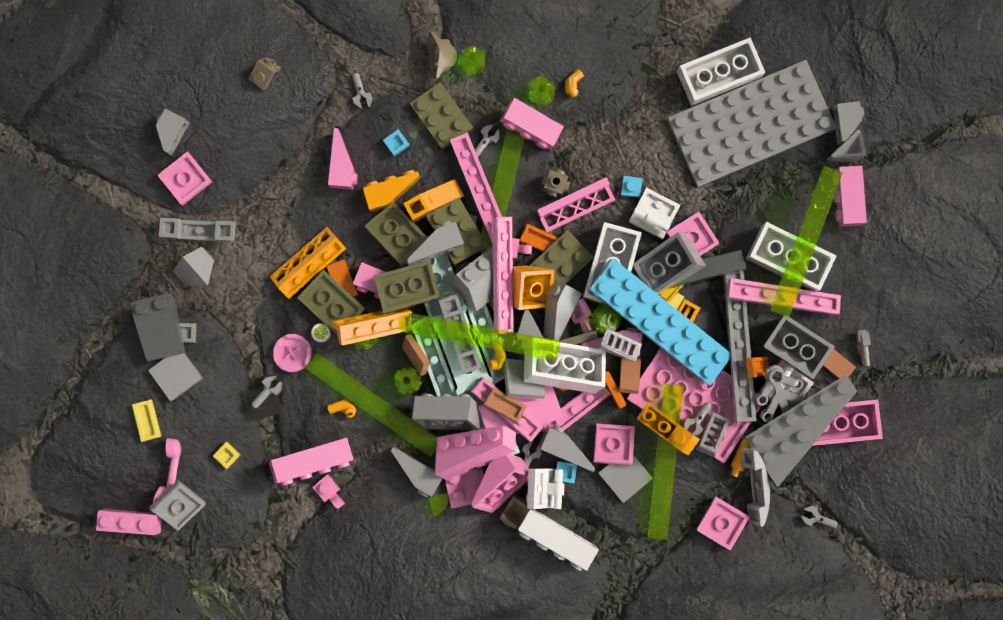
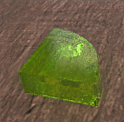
[429,492,448,517]

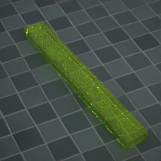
[481,103,533,250]
[770,166,843,317]
[647,383,684,540]

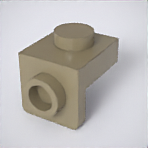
[248,58,281,90]
[500,494,528,529]

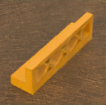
[270,227,346,299]
[331,308,413,345]

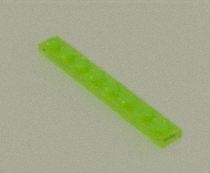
[406,313,561,361]
[306,353,437,457]

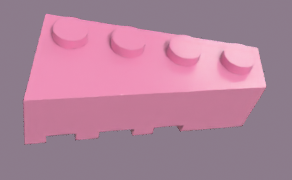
[435,425,516,481]
[269,438,353,486]

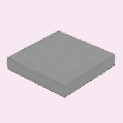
[148,353,203,401]
[503,359,546,399]
[598,455,653,503]
[149,480,206,531]

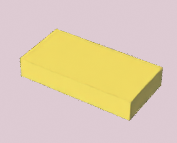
[132,400,161,442]

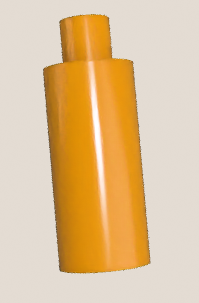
[730,438,752,477]

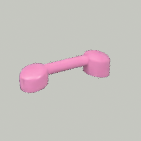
[153,438,181,503]

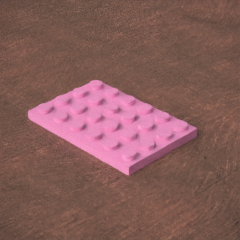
[627,347,764,463]

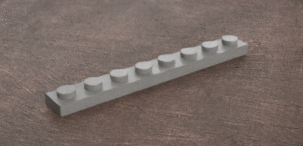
[723,270,756,422]

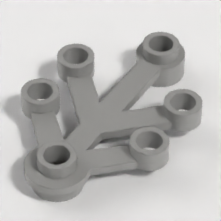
[755,365,807,422]

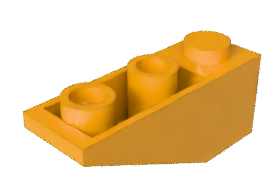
[363,170,420,212]
[403,179,464,223]
[636,403,700,455]

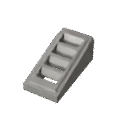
[599,329,642,363]
[696,412,730,457]

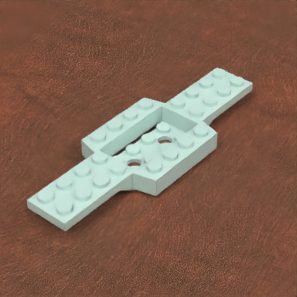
[412,253,520,466]

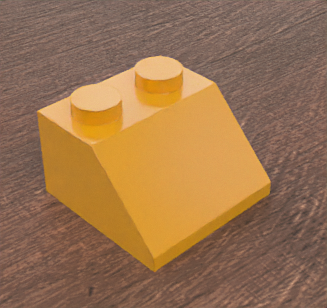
[513,266,554,310]

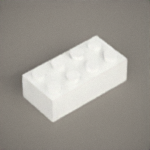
[677,38,765,106]
[583,222,642,305]
[746,222,836,292]
[524,338,606,394]
[518,509,599,571]

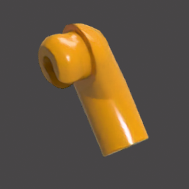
[565,69,584,97]
[488,342,506,371]
[327,400,356,418]

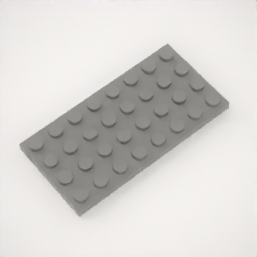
[667,60,837,188]

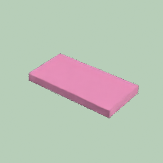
[478,385,563,434]

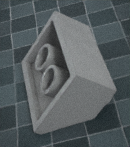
[450,247,494,312]
[763,315,835,379]
[412,394,480,430]

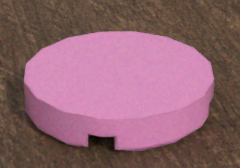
[273,334,312,372]

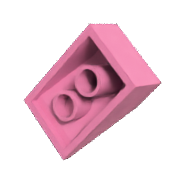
[471,454,529,513]

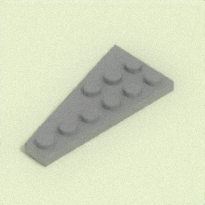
[745,375,857,487]

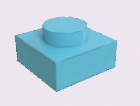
[383,129,410,157]
[621,176,643,198]
[557,461,577,483]

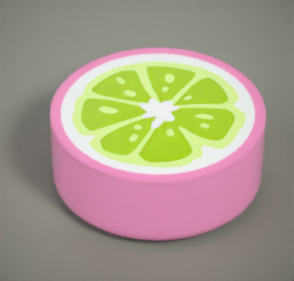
[311,323,331,343]

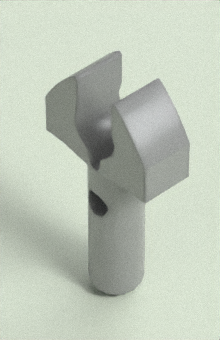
[352,73,373,109]
[475,125,499,157]
[857,330,871,367]
[251,376,282,408]
[683,402,712,435]
[521,441,541,468]
[800,506,837,529]

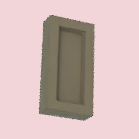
[558,331,598,345]

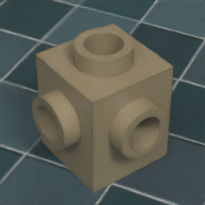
[541,169,570,198]

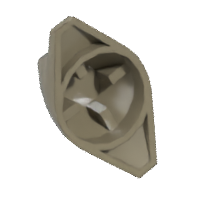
[428,31,457,80]

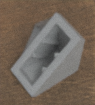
[827,129,866,162]
[173,247,214,286]

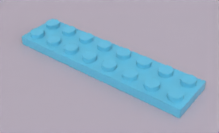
[589,259,731,386]

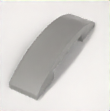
[159,218,236,241]
[439,294,482,374]
[741,447,770,527]

